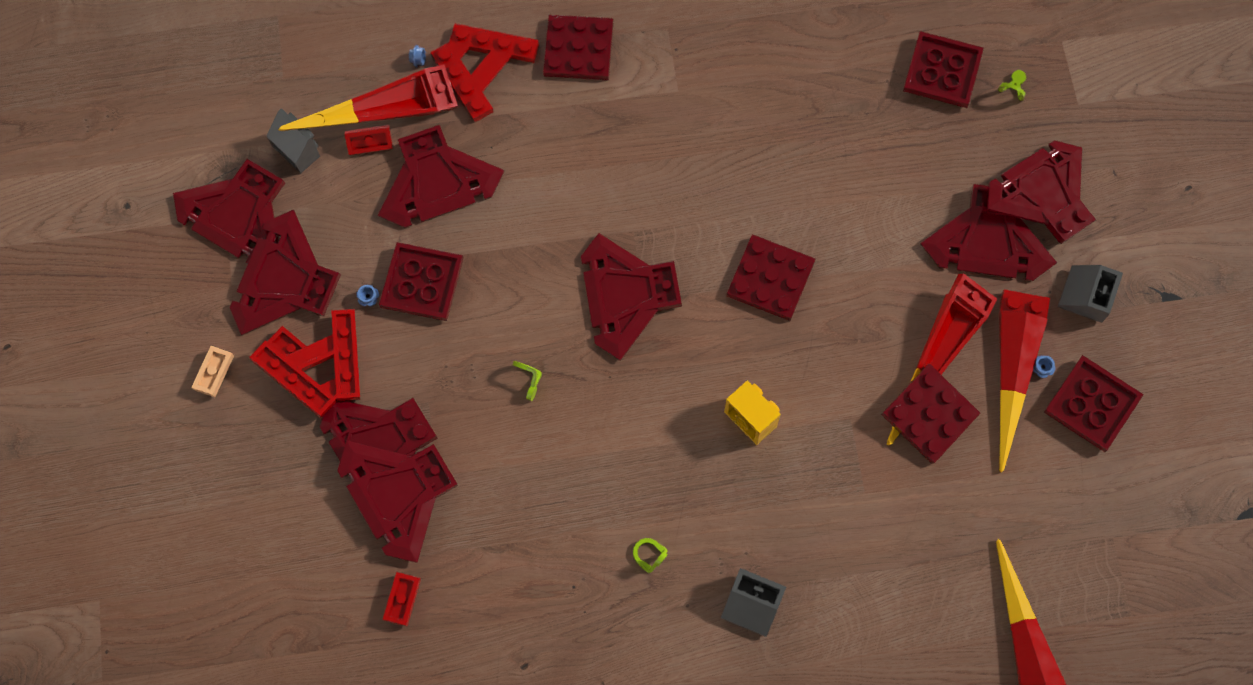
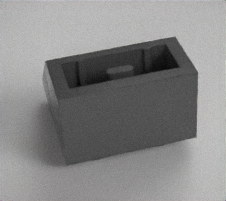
[266,108,320,174]
[1058,265,1123,323]
[721,568,786,637]

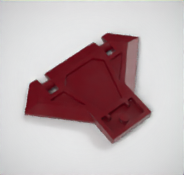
[378,125,505,228]
[987,140,1096,244]
[173,159,285,264]
[920,184,1057,281]
[229,209,341,335]
[581,233,682,361]
[320,398,437,477]
[337,441,458,563]

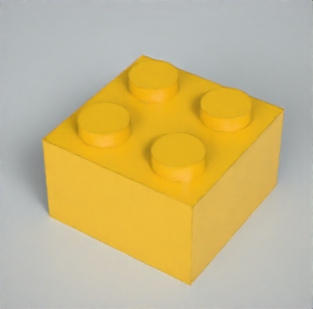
[724,380,781,445]

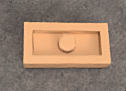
[191,346,234,397]

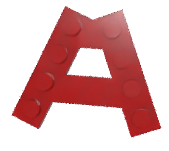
[430,23,539,122]
[249,309,360,418]

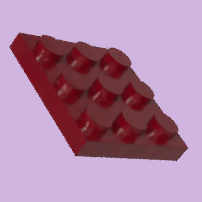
[543,15,614,80]
[903,31,984,108]
[726,234,816,321]
[379,242,464,321]
[1044,355,1144,452]
[881,363,980,464]

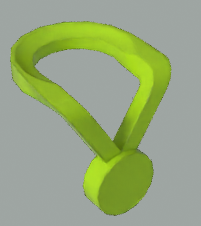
[997,70,1026,101]
[512,361,542,401]
[633,538,668,573]

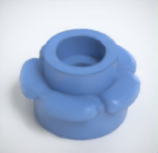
[409,45,426,67]
[356,285,379,306]
[1033,356,1055,378]

